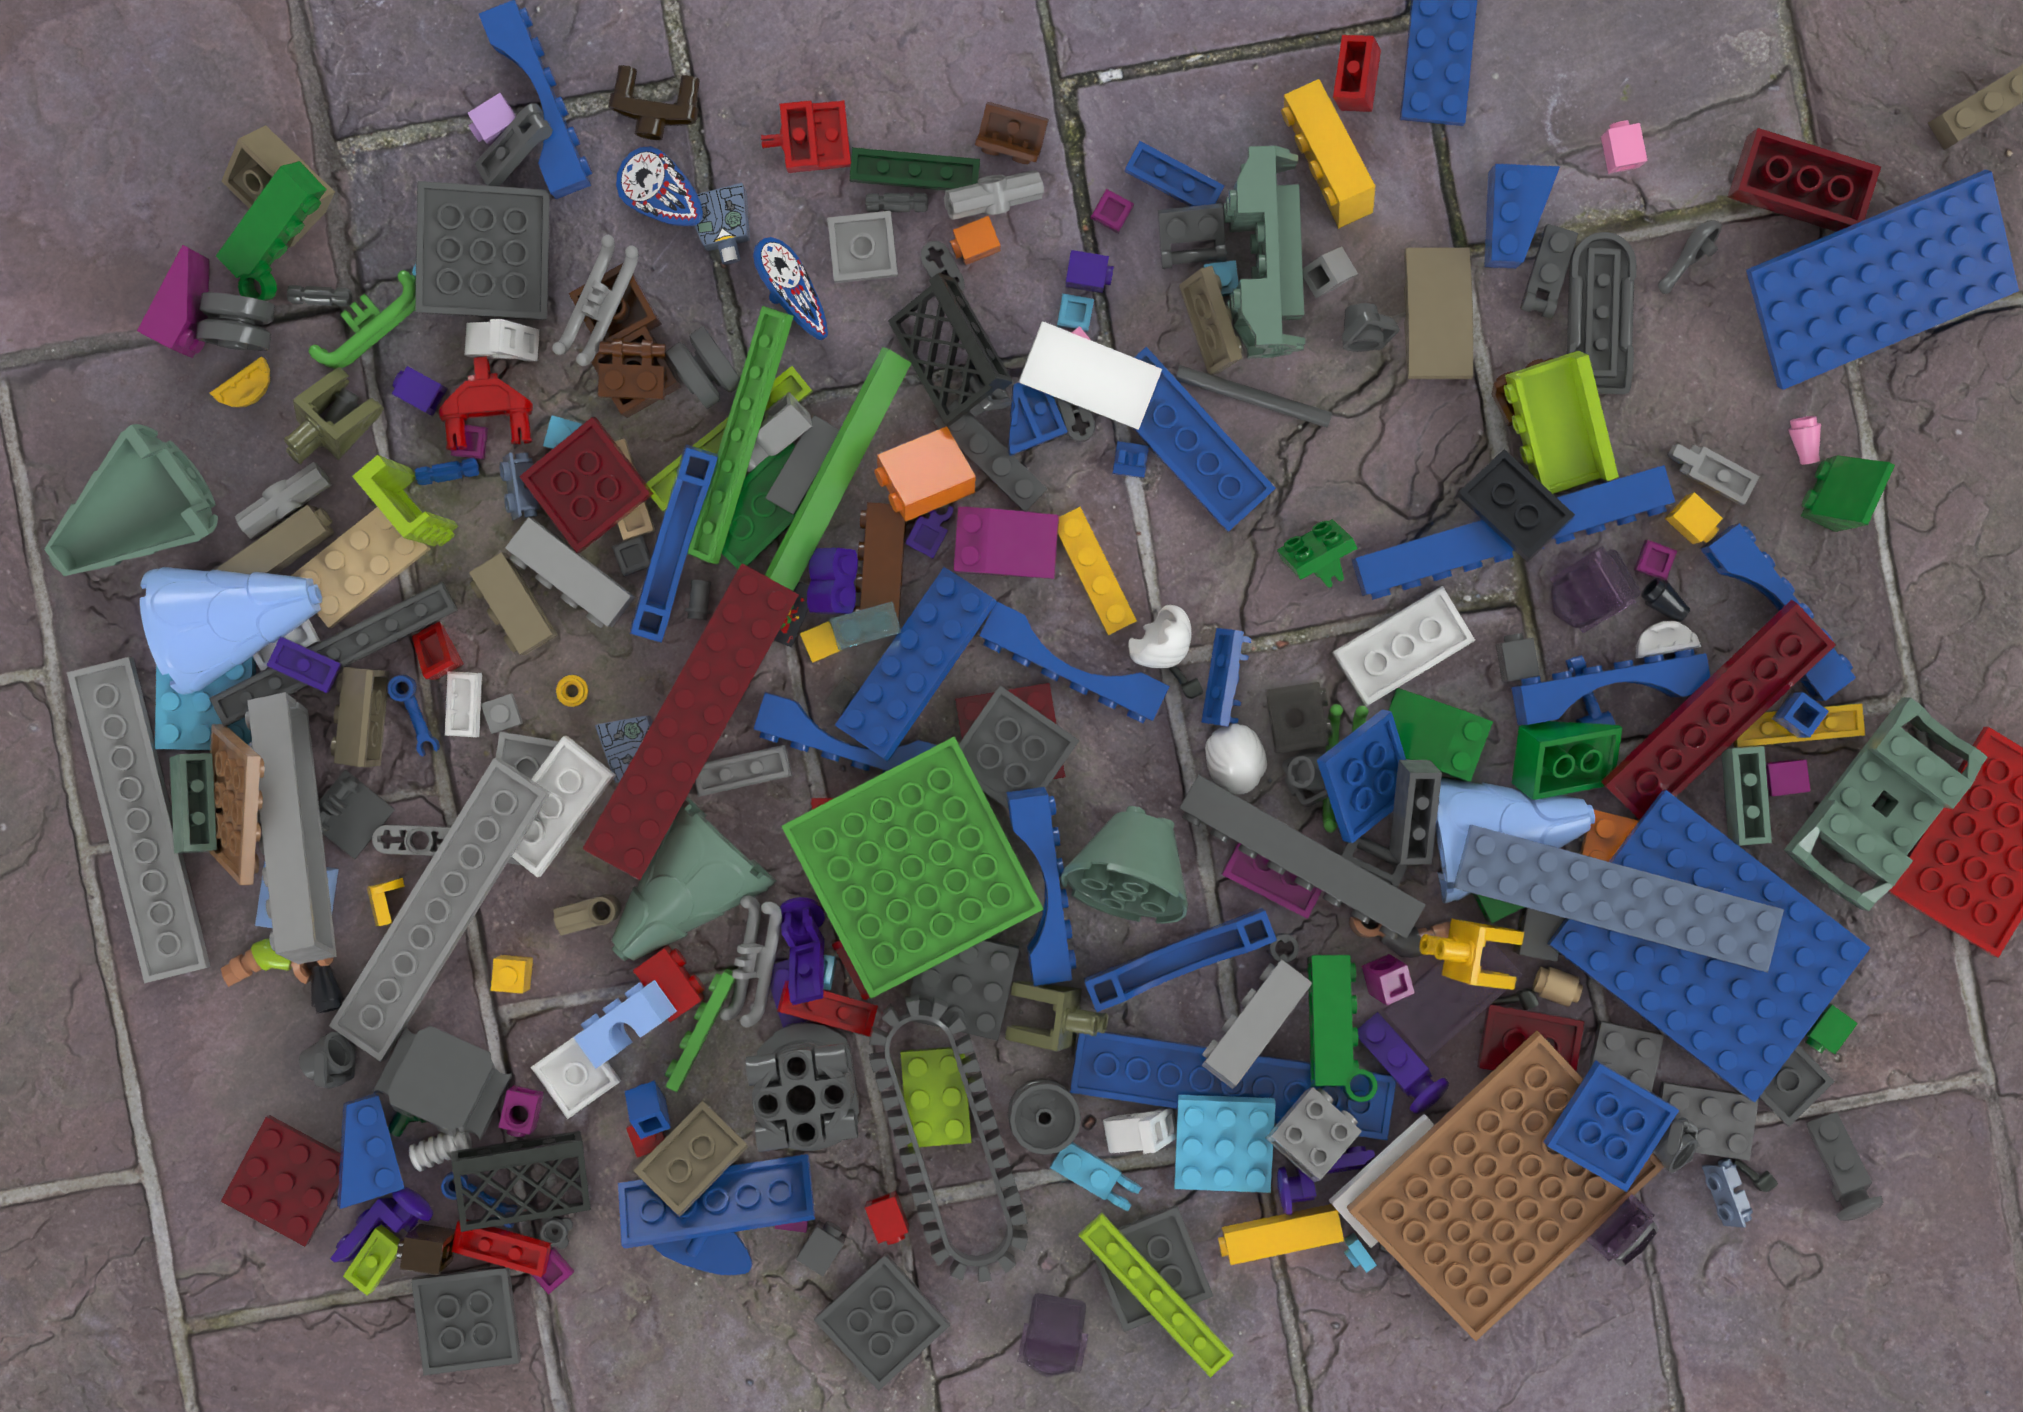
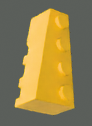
[1281,79,1375,229]

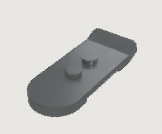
[1567,232,1636,394]

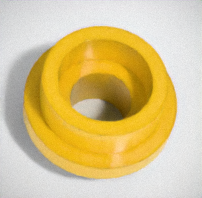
[556,675,589,707]

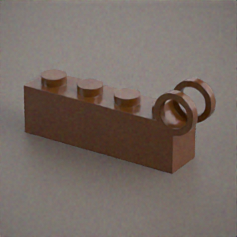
[834,502,906,647]

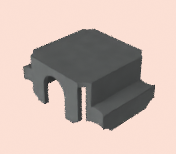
[373,1026,512,1140]

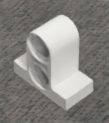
[464,319,539,361]
[1103,1107,1177,1154]

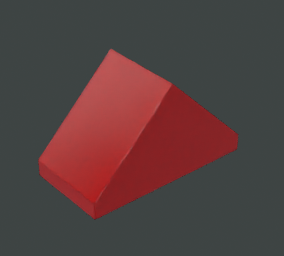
[412,621,464,680]

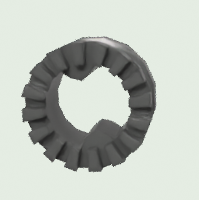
[1269,933,1299,963]

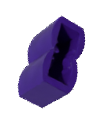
[807,548,858,614]

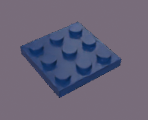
[1317,709,1406,843]
[1544,1060,1679,1192]

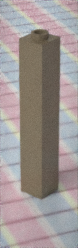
[215,505,334,574]

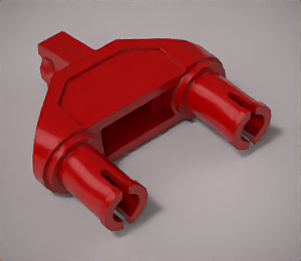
[439,356,533,451]

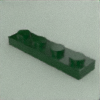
[850,147,980,191]

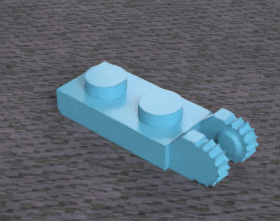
[1050,1142,1142,1211]

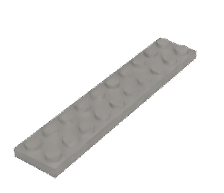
[67,657,211,983]
[329,757,550,1062]

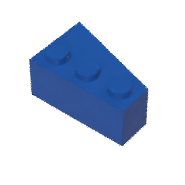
[1484,164,1560,269]
[337,1093,405,1209]

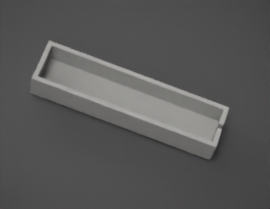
[245,692,337,964]

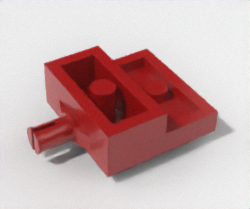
[761,100,851,173]

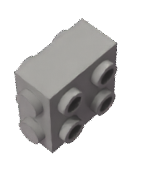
[1266,1087,1362,1182]

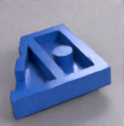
[1008,383,1068,456]

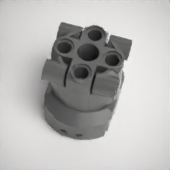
[746,1021,860,1152]

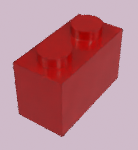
[1333,35,1381,112]
[633,945,705,1023]

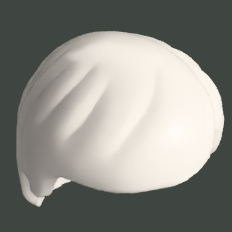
[1128,605,1191,668]
[1205,723,1267,794]

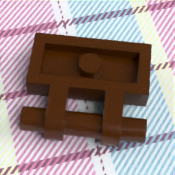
[598,338,666,400]

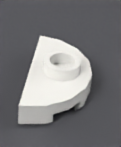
[1636,621,1701,658]

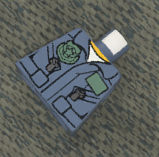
[694,183,750,265]
[595,716,653,783]

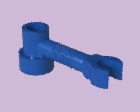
[1565,655,1615,725]
[387,675,440,757]
[441,1172,518,1228]

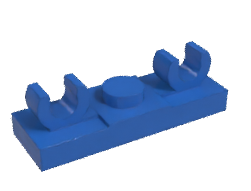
[1201,628,1251,727]

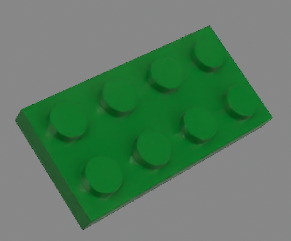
[722,442,805,570]

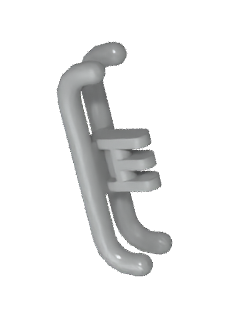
[552,234,639,366]
[719,895,782,1027]

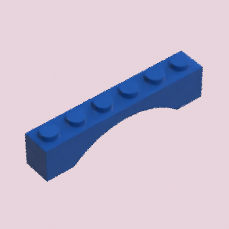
[479,0,593,199]
[630,444,718,643]
[1700,523,1856,701]
[979,602,1170,724]
[1511,649,1710,725]
[754,692,937,773]
[1006,787,1076,986]
[1084,908,1277,1012]

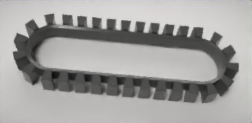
[869,994,1028,1283]

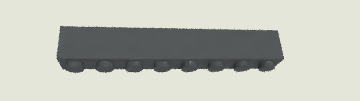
[1179,775,1426,940]

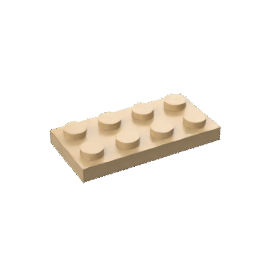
[291,507,431,628]

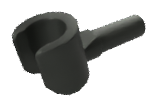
[1168,665,1203,699]
[1491,988,1539,1010]
[1733,1159,1778,1192]

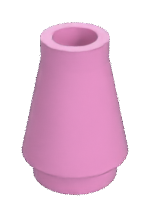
[1788,416,1821,465]

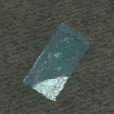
[830,601,902,650]

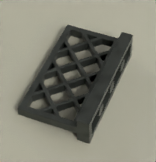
[888,273,1013,426]
[451,1131,591,1232]

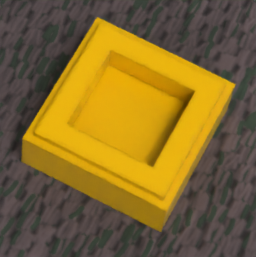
[800,621,842,663]

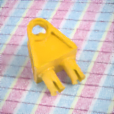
[1419,918,1525,990]

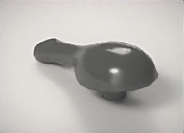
[1658,220,1722,294]

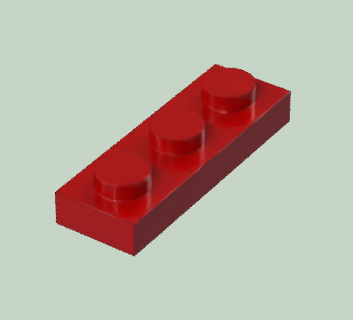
[777,981,878,1037]
[452,1219,552,1277]

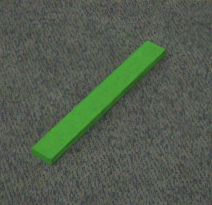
[687,306,794,564]
[765,347,911,591]

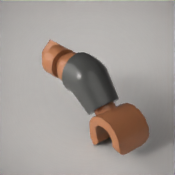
[1349,917,1451,958]

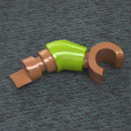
[221,939,333,987]

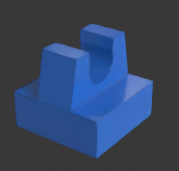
[1112,441,1149,479]

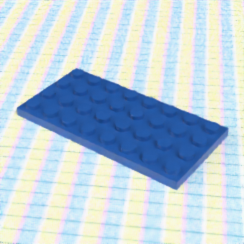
[1746,170,2019,390]

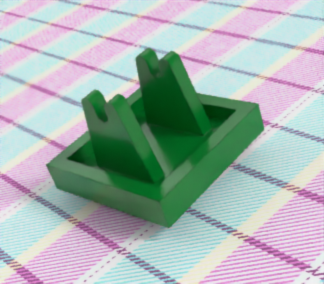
[1277,519,1358,588]

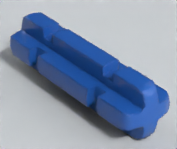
[415,458,479,486]

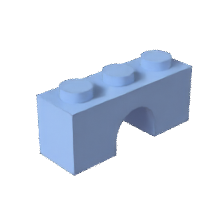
[573,980,677,1069]

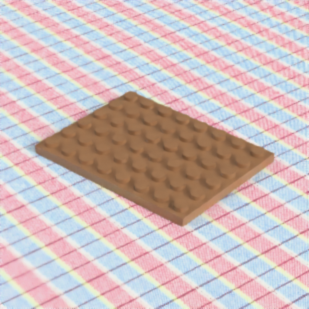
[1347,1030,1664,1341]

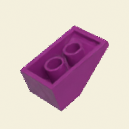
[137,245,209,358]
[954,506,1059,579]

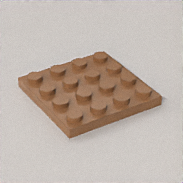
[209,724,265,885]

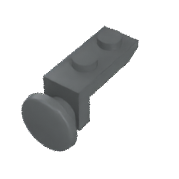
[1806,1112,1884,1221]

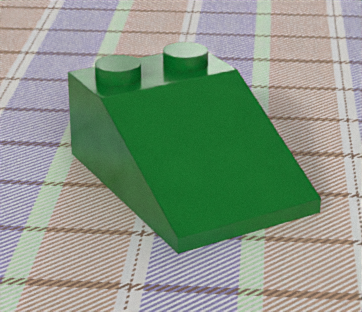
[1801,455,1895,532]
[1388,688,1493,782]
[1512,721,1623,800]

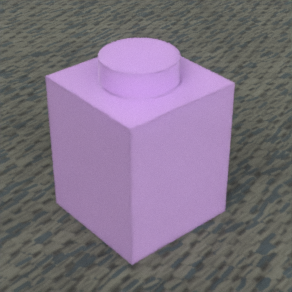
[468,93,516,146]

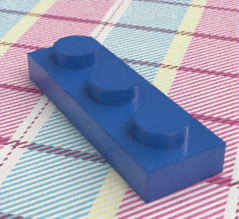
[1124,141,1225,207]

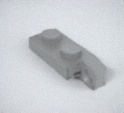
[1667,444,1760,506]

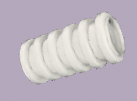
[409,1128,472,1172]

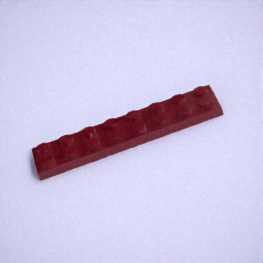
[1601,599,1836,820]

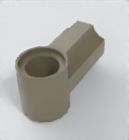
[553,894,621,936]

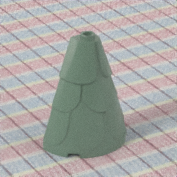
[44,424,218,576]
[611,797,777,961]

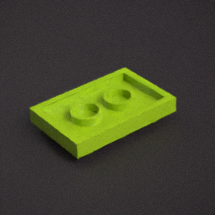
[900,1047,972,1147]

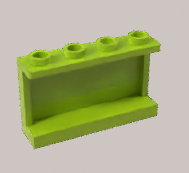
[1504,351,1619,494]
[352,455,458,546]

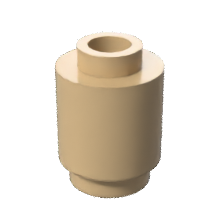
[1532,966,1583,1007]

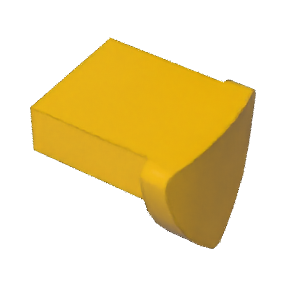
[367,878,405,926]

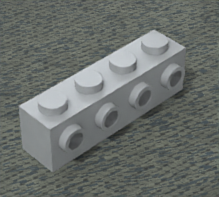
[505,517,636,628]
[1202,959,1312,1089]

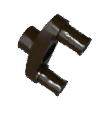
[608,65,700,141]

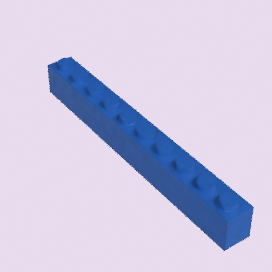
[1352,465,1675,600]

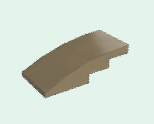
[1404,248,1473,379]

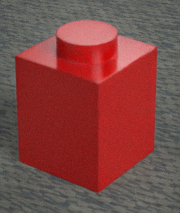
[865,1191,910,1245]

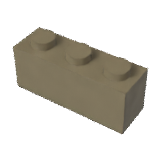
[1928,64,2023,150]
[469,552,558,655]

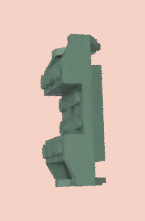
[1223,146,1305,359]
[1784,697,1988,911]

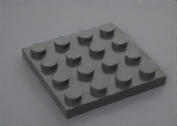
[415,181,550,320]

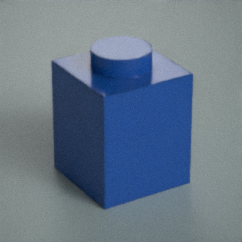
[1772,692,1829,738]
[625,1080,671,1139]

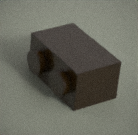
[397,1224,456,1275]

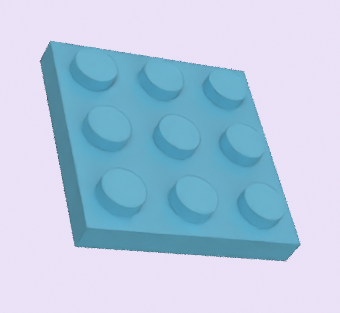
[155,656,256,750]
[1174,1095,1275,1193]

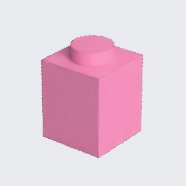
[1601,120,1648,174]

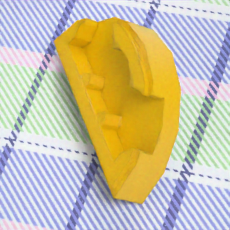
[210,356,270,408]

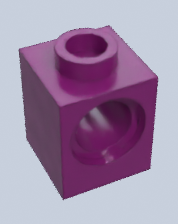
[1766,759,1811,796]
[1361,954,1415,1005]
[498,1085,544,1137]

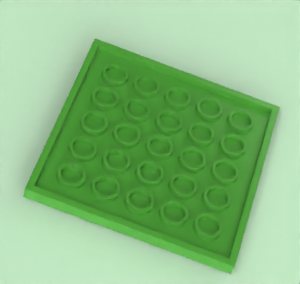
[781,736,1044,999]

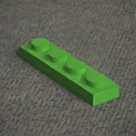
[665,969,736,1092]

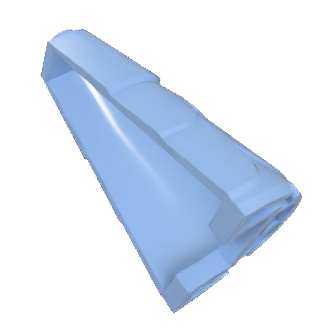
[140,567,322,695]
[1435,777,1595,903]

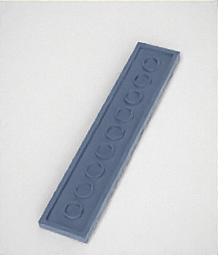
[1453,825,1784,973]

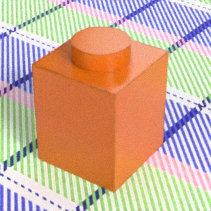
[950,215,1001,265]

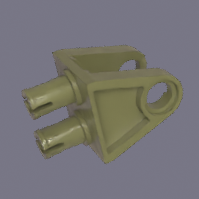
[284,367,384,465]
[1005,981,1108,1051]

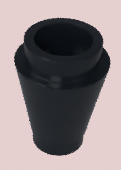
[1641,578,1690,622]
[310,965,344,1014]

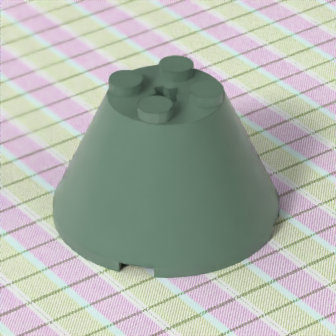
[1061,806,1188,924]

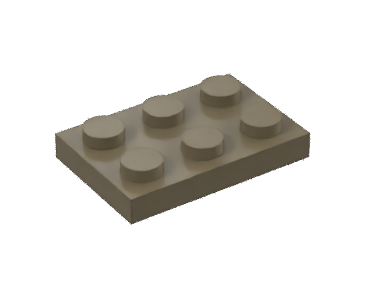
[1179,266,1243,375]
[633,1101,749,1217]

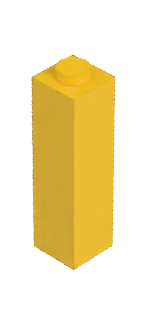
[1218,1204,1344,1265]

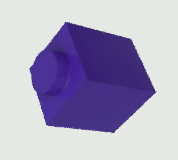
[1065,250,1114,293]
[392,366,448,416]

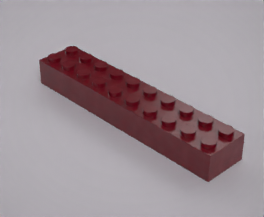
[582,563,799,880]

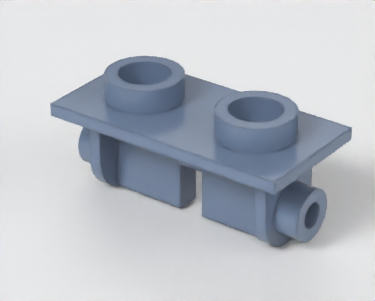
[499,453,540,521]
[1702,1158,1753,1228]

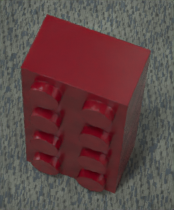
[1727,128,1881,232]

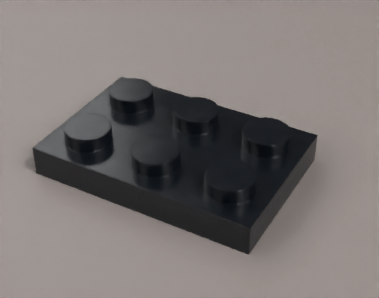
[1457,449,1575,562]

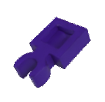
[905,506,954,559]

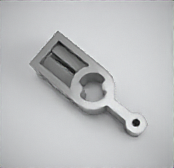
[747,392,812,472]

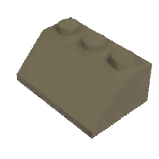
[221,125,335,247]
[331,667,389,767]

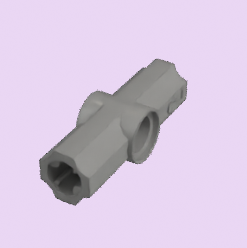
[944,170,1044,220]
[234,462,332,540]

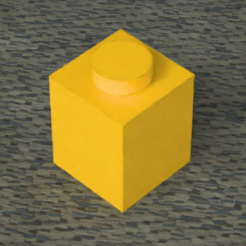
[1664,492,1723,544]
[491,955,533,994]

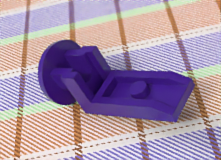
[779,897,825,1005]
[1358,1012,1449,1114]
[1277,1146,1375,1215]
[330,1186,434,1263]

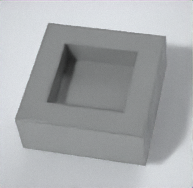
[481,693,523,734]

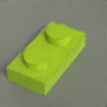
[343,1224,400,1296]

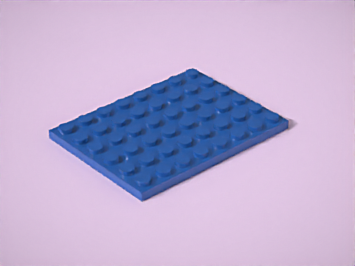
[1547,790,1870,1102]

